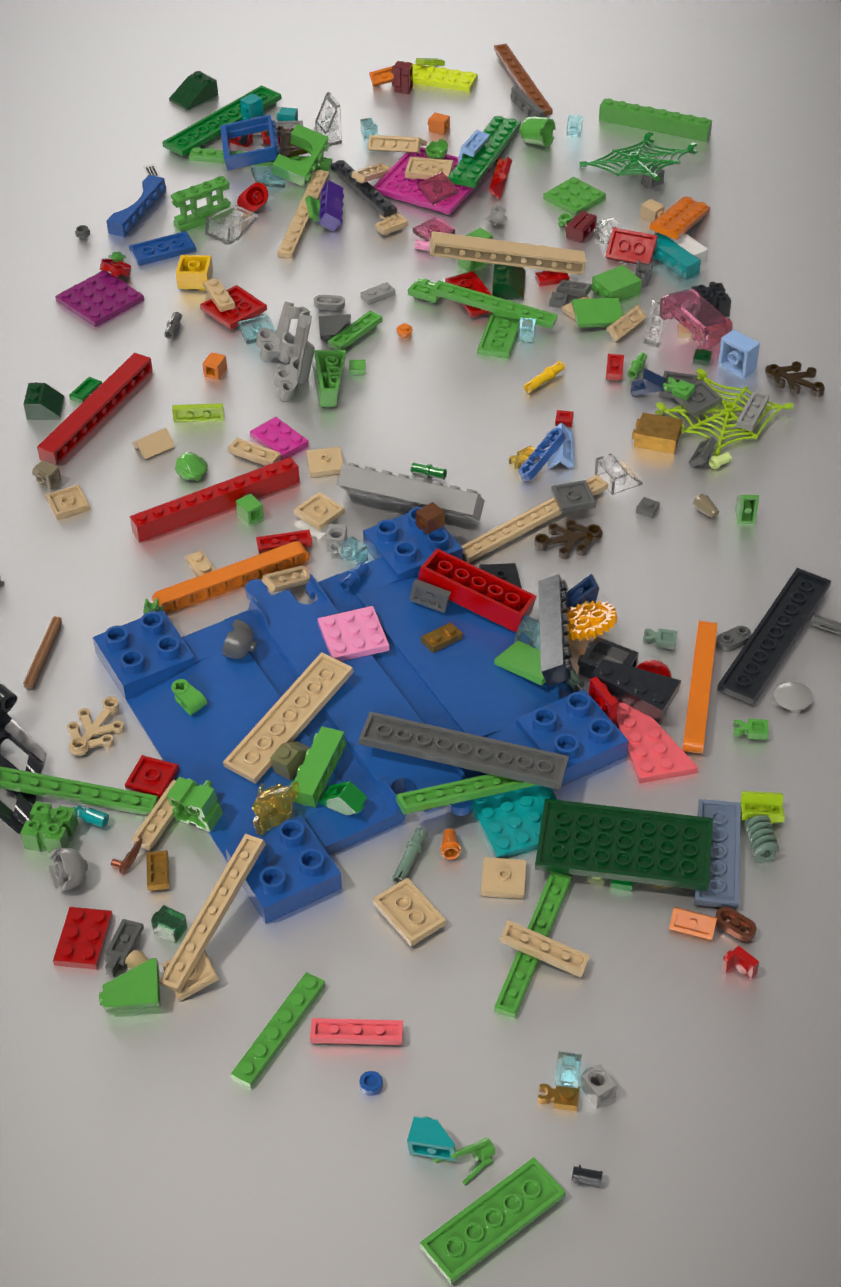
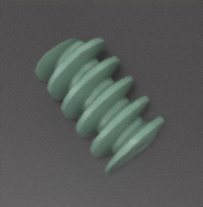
[744,815,780,862]

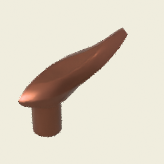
[111,838,143,874]

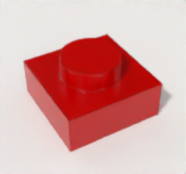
[555,410,574,427]

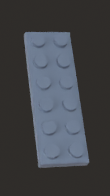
[694,799,741,909]

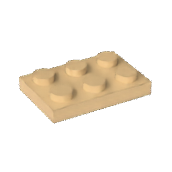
[405,157,453,182]
[372,878,446,946]

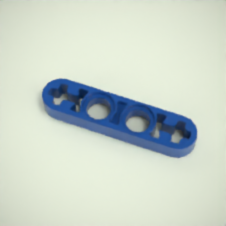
[518,428,565,481]

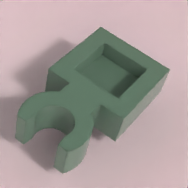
[643,628,678,650]

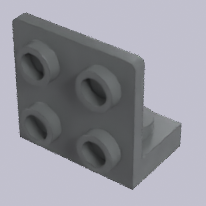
[409,579,451,613]

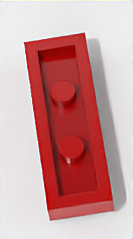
[256,529,313,554]

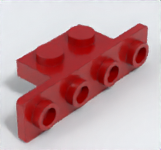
[489,157,512,200]

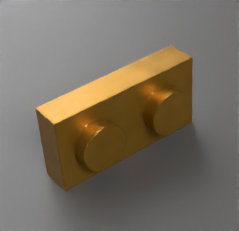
[421,622,463,653]

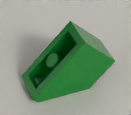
[318,781,367,815]

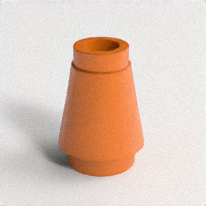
[440,829,461,860]

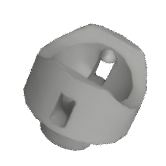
[485,203,507,226]

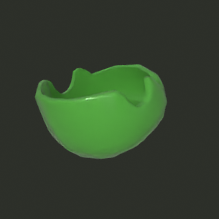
[425,139,448,159]

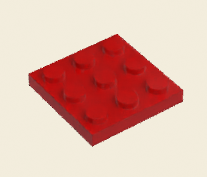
[200,285,267,330]

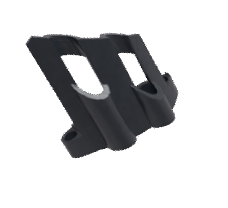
[0,684,47,834]

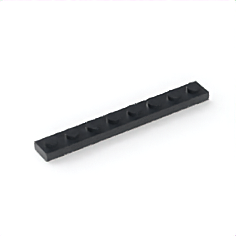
[331,160,397,217]

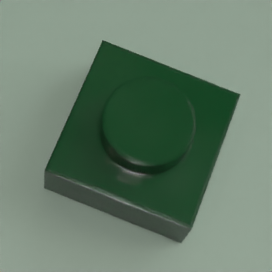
[692,349,712,366]

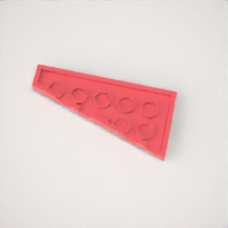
[616,699,698,783]

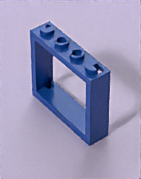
[220,114,280,171]

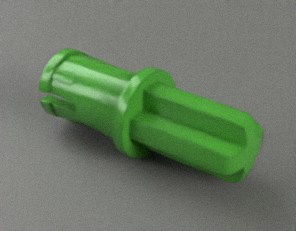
[627,352,647,379]

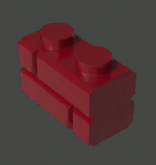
[391,61,413,94]
[565,211,597,243]

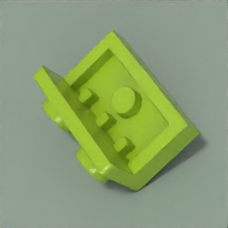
[740,791,785,824]

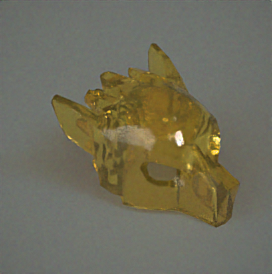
[252,782,298,835]

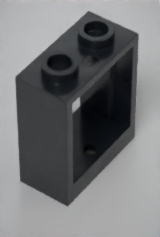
[577,637,639,679]

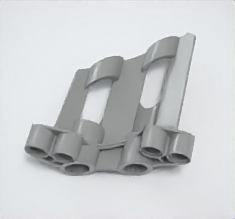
[256,302,315,402]

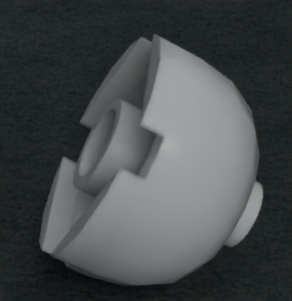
[49,848,88,892]

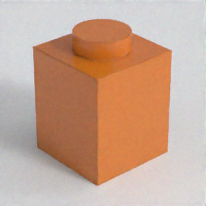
[427,112,450,135]
[202,352,227,380]

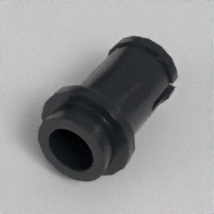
[571,1165,603,1187]

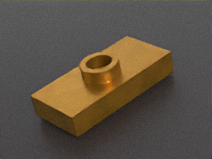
[146,850,169,891]

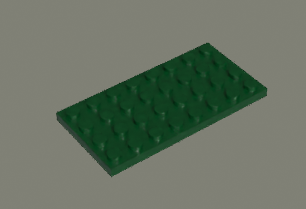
[535,798,713,891]

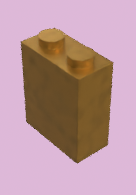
[632,412,683,454]

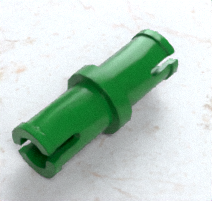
[411,462,447,480]

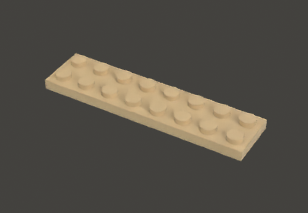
[223,652,354,784]

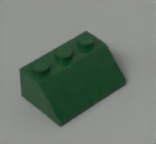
[492,264,526,300]

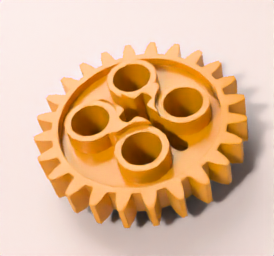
[567,601,618,641]

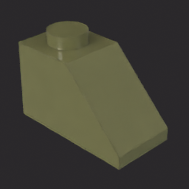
[270,741,311,780]

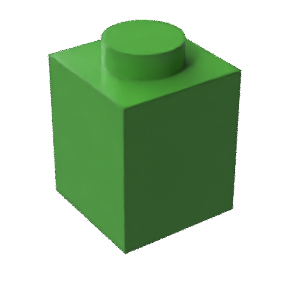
[236,493,264,525]

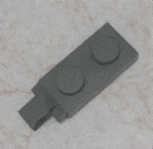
[105,919,144,977]

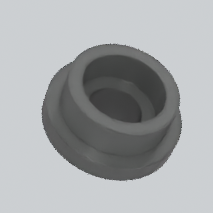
[75,225,90,239]

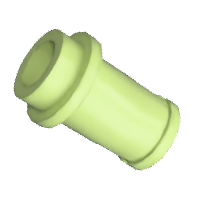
[709,452,732,469]

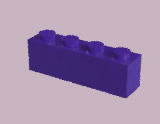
[318,180,344,232]

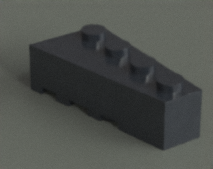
[591,659,681,721]

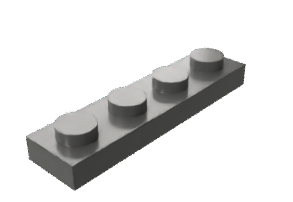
[510,86,544,117]

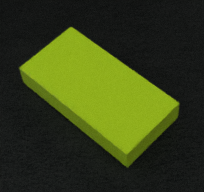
[415,58,445,66]

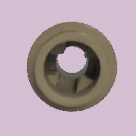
[693,494,720,519]

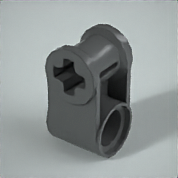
[635,261,653,287]

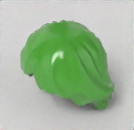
[175,452,208,482]

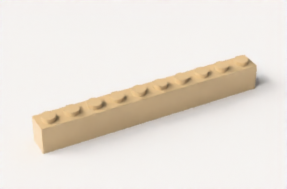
[429,231,586,275]

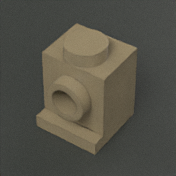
[32,460,61,490]

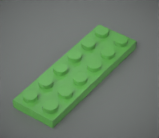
[420,1157,566,1284]

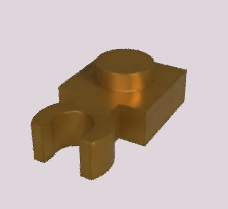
[538,1083,580,1111]

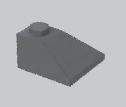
[319,314,351,340]

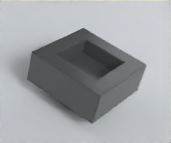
[549,292,568,308]
[636,497,660,518]

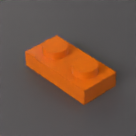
[369,66,394,87]
[669,907,717,940]

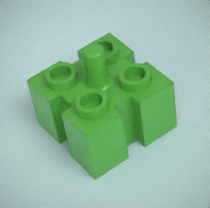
[166,777,223,832]
[20,801,79,854]

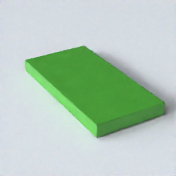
[477,312,523,359]

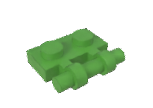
[408,278,440,303]

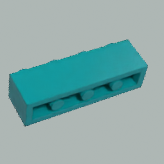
[653,233,701,280]

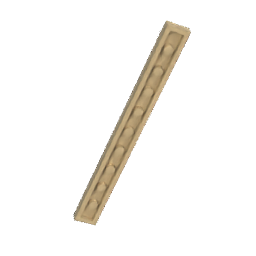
[277,170,330,259]
[461,475,608,563]

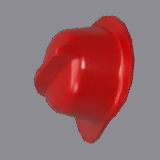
[237,182,269,214]

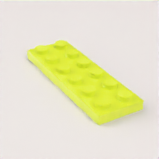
[413,64,478,92]

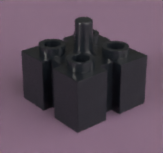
[690,282,731,321]

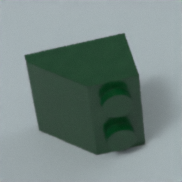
[23,382,65,420]

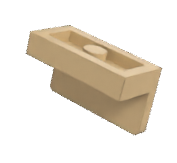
[132,428,175,459]

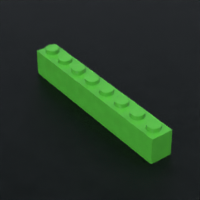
[599,98,712,142]

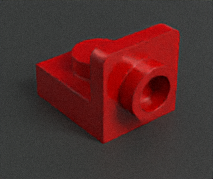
[722,945,759,979]

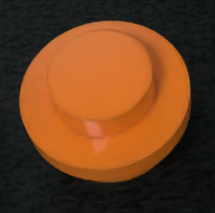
[396,323,413,338]

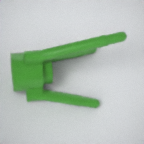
[433,1137,496,1185]

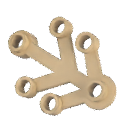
[67,696,124,756]

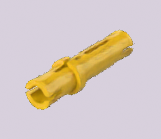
[523,360,565,393]

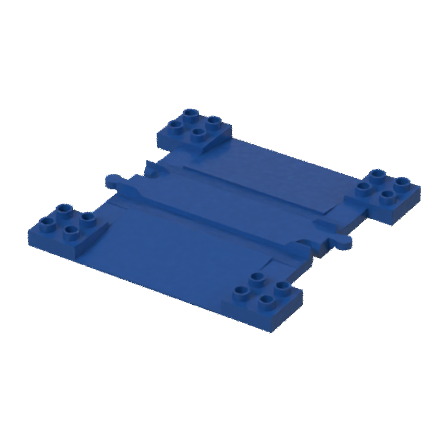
[93,506,629,924]

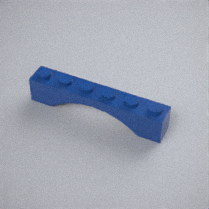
[106,175,166,237]

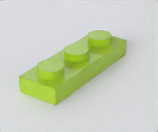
[172,403,225,422]

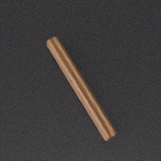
[23,616,62,689]

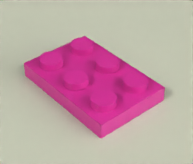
[250,417,309,460]

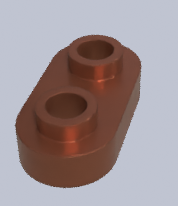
[715,907,756,942]

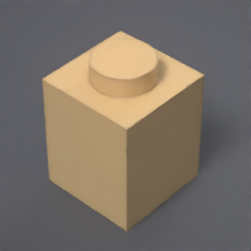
[640,199,665,223]

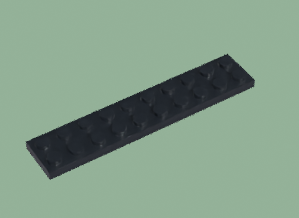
[717,568,831,705]

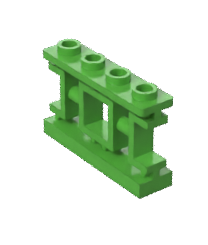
[171,176,233,232]

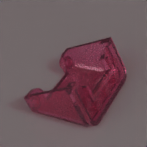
[659,289,733,351]

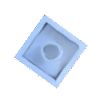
[718,329,760,378]

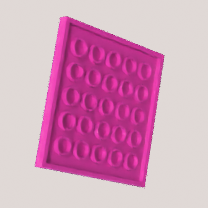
[373,147,491,215]

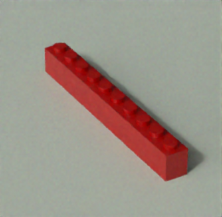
[37,352,153,466]
[130,457,300,543]

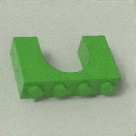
[272,124,330,187]

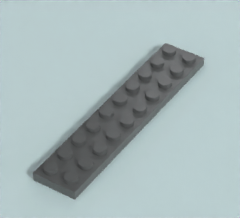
[359,712,569,790]

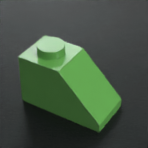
[735,495,759,524]

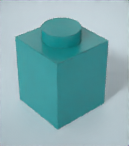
[276,107,298,121]

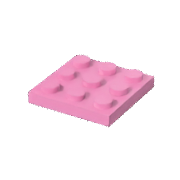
[318,606,389,662]

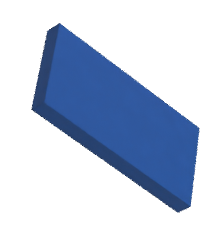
[129,231,196,266]

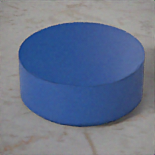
[359,1071,383,1096]

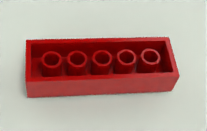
[417,548,537,633]

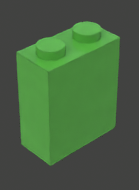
[592,265,642,302]

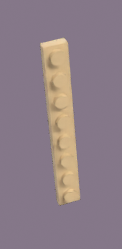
[159,834,266,993]

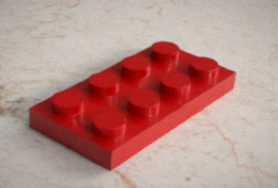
[445,271,493,318]

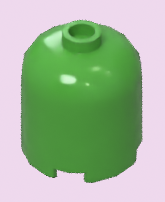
[519,116,556,147]

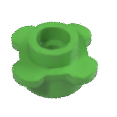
[558,213,573,227]
[108,252,126,262]

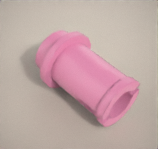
[415,240,430,253]

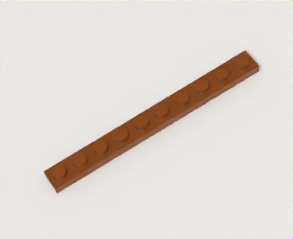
[494,44,553,117]

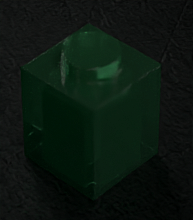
[151,905,187,944]

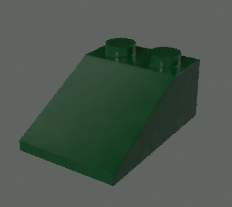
[169,71,218,110]

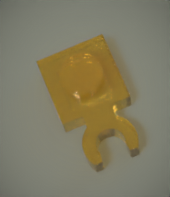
[509,445,540,469]

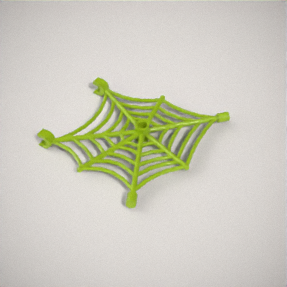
[655,368,793,456]

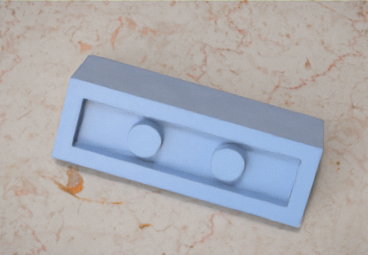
[458,130,490,162]
[547,423,575,469]

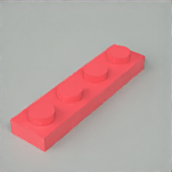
[310,1018,403,1045]

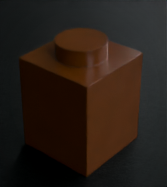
[415,502,445,535]

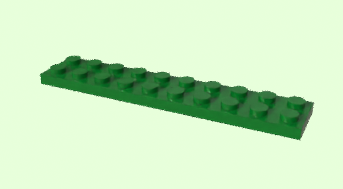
[162,85,282,156]
[447,116,521,188]

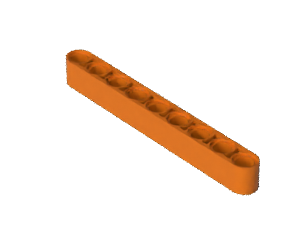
[152,541,310,614]
[682,620,718,754]

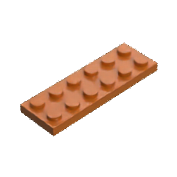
[649,196,711,240]

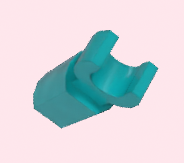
[73,805,109,828]

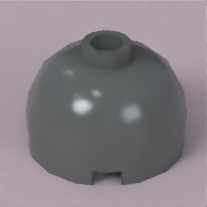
[222,619,257,659]

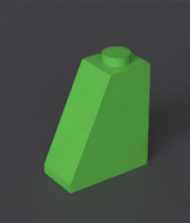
[99,958,161,1012]

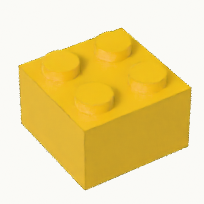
[176,255,213,290]

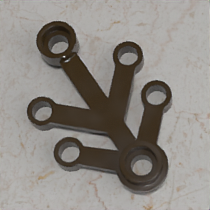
[765,361,825,397]
[534,520,603,559]

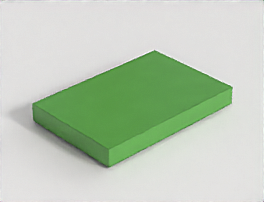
[572,298,623,328]
[495,641,546,686]

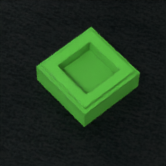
[349,360,366,375]

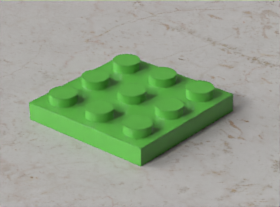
[543,177,606,216]

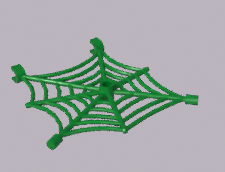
[579,132,697,181]

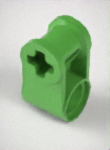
[171,679,207,716]

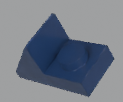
[630,368,666,397]
[567,574,599,610]

